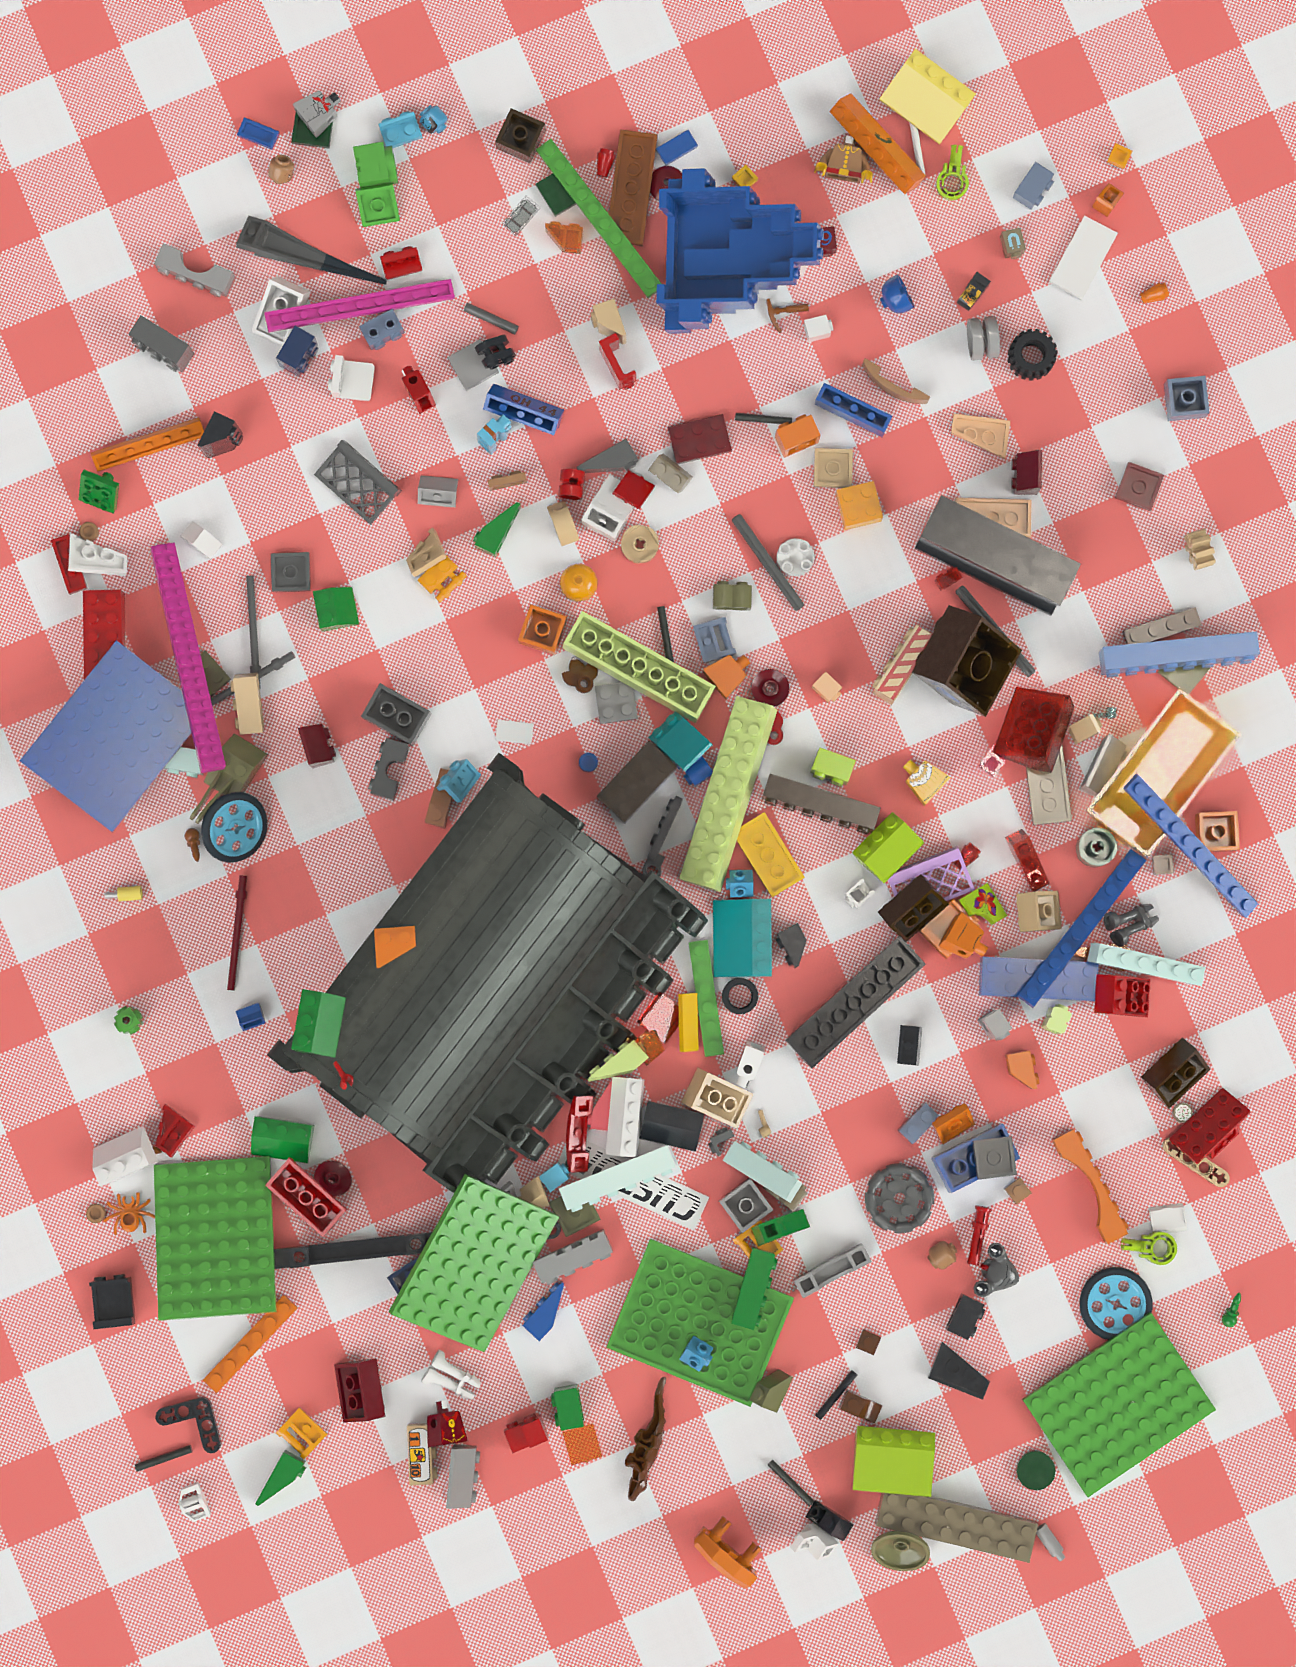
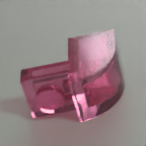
[978,737,1015,778]

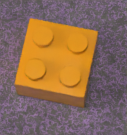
[836,481,883,531]

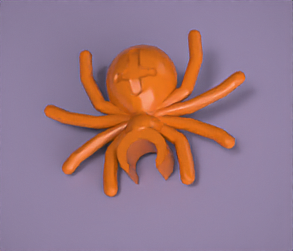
[103,1192,155,1235]

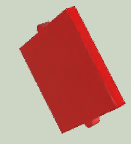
[612,470,655,509]

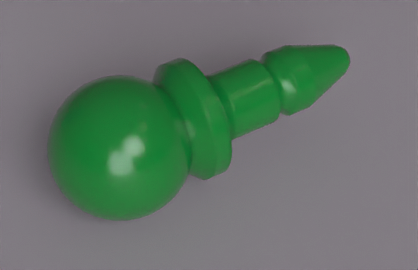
[1222,1293,1241,1328]

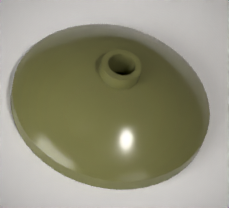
[871,1531,930,1571]

